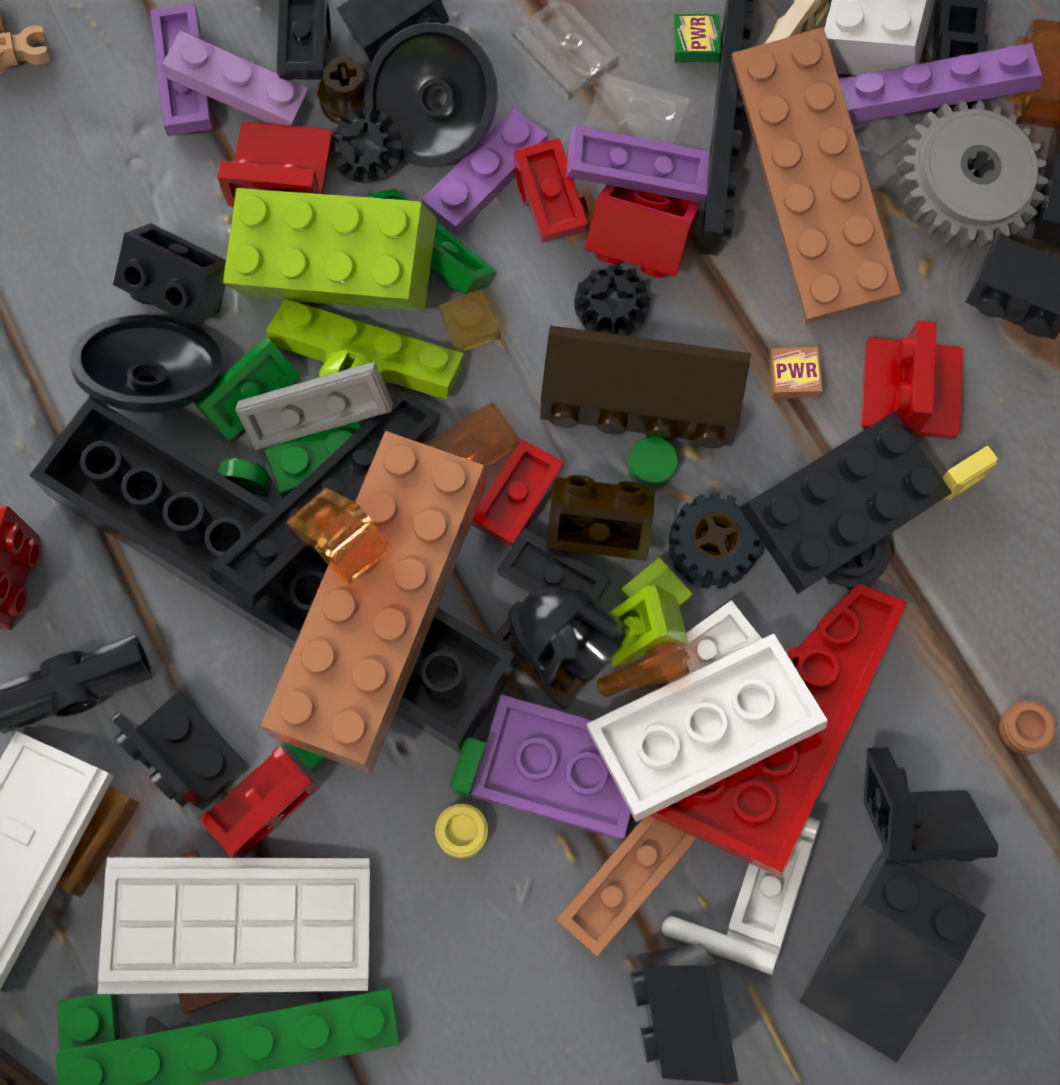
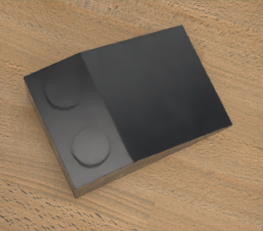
[799,856,986,1062]

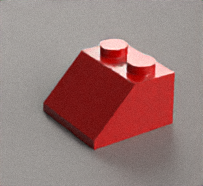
[584,185,703,278]

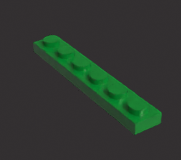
[55,989,399,1085]

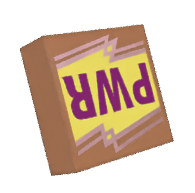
[768,347,823,399]

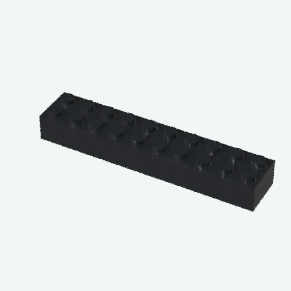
[29,396,516,753]

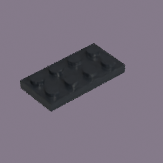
[740,411,952,594]

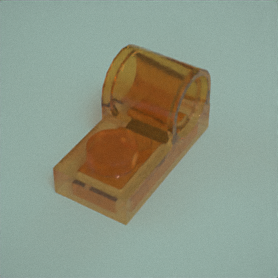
[286,488,391,585]

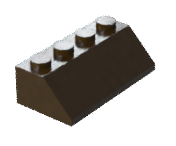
[540,325,751,449]

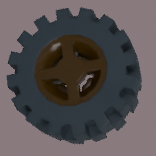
[668,493,761,589]

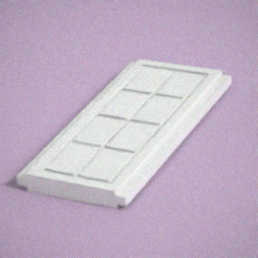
[0,731,114,990]
[97,857,370,995]

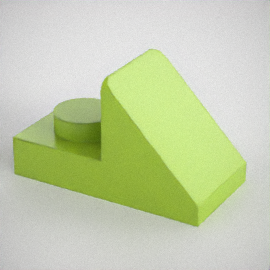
[610,585,688,667]

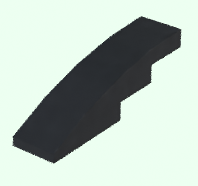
[932,0,988,114]

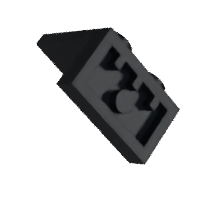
[111,691,250,811]
[863,747,999,863]

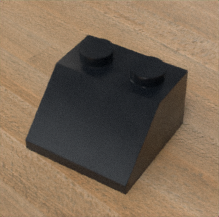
[630,943,739,1083]

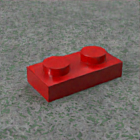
[471,439,564,548]

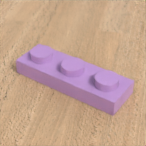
[161,31,309,126]

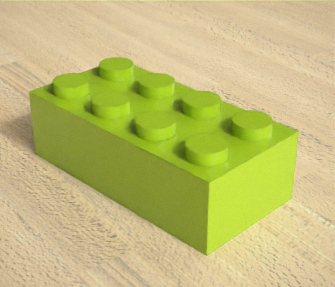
[223,188,437,312]

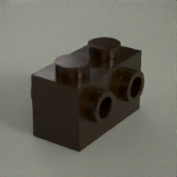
[546,475,655,561]

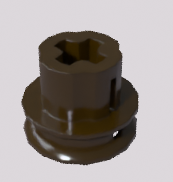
[317,57,368,125]

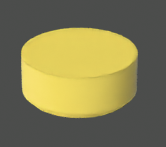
[435,804,488,859]

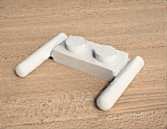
[662,817,821,975]

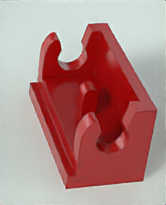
[199,746,318,858]

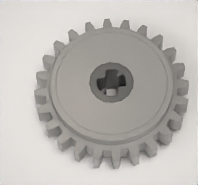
[896,100,1048,249]

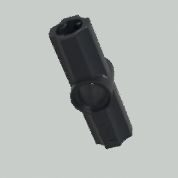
[0,635,152,734]

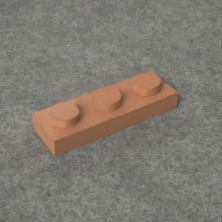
[556,816,697,958]

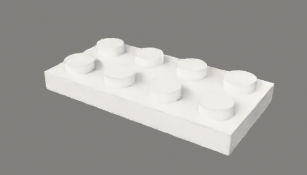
[587,634,828,822]

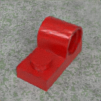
[514,138,588,243]

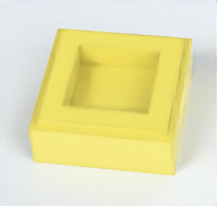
[942,446,998,501]

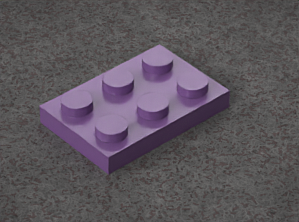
[471,694,631,841]

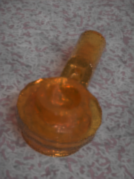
[597,642,690,697]

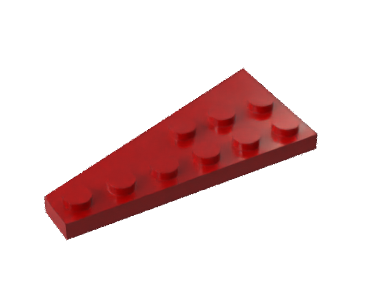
[649,583,907,878]

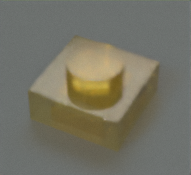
[439,290,500,352]

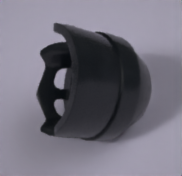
[508,586,630,693]

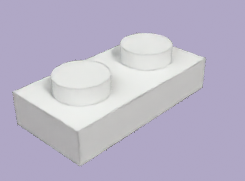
[649,600,762,685]

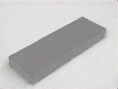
[235,361,393,450]

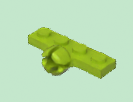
[266,298,464,400]

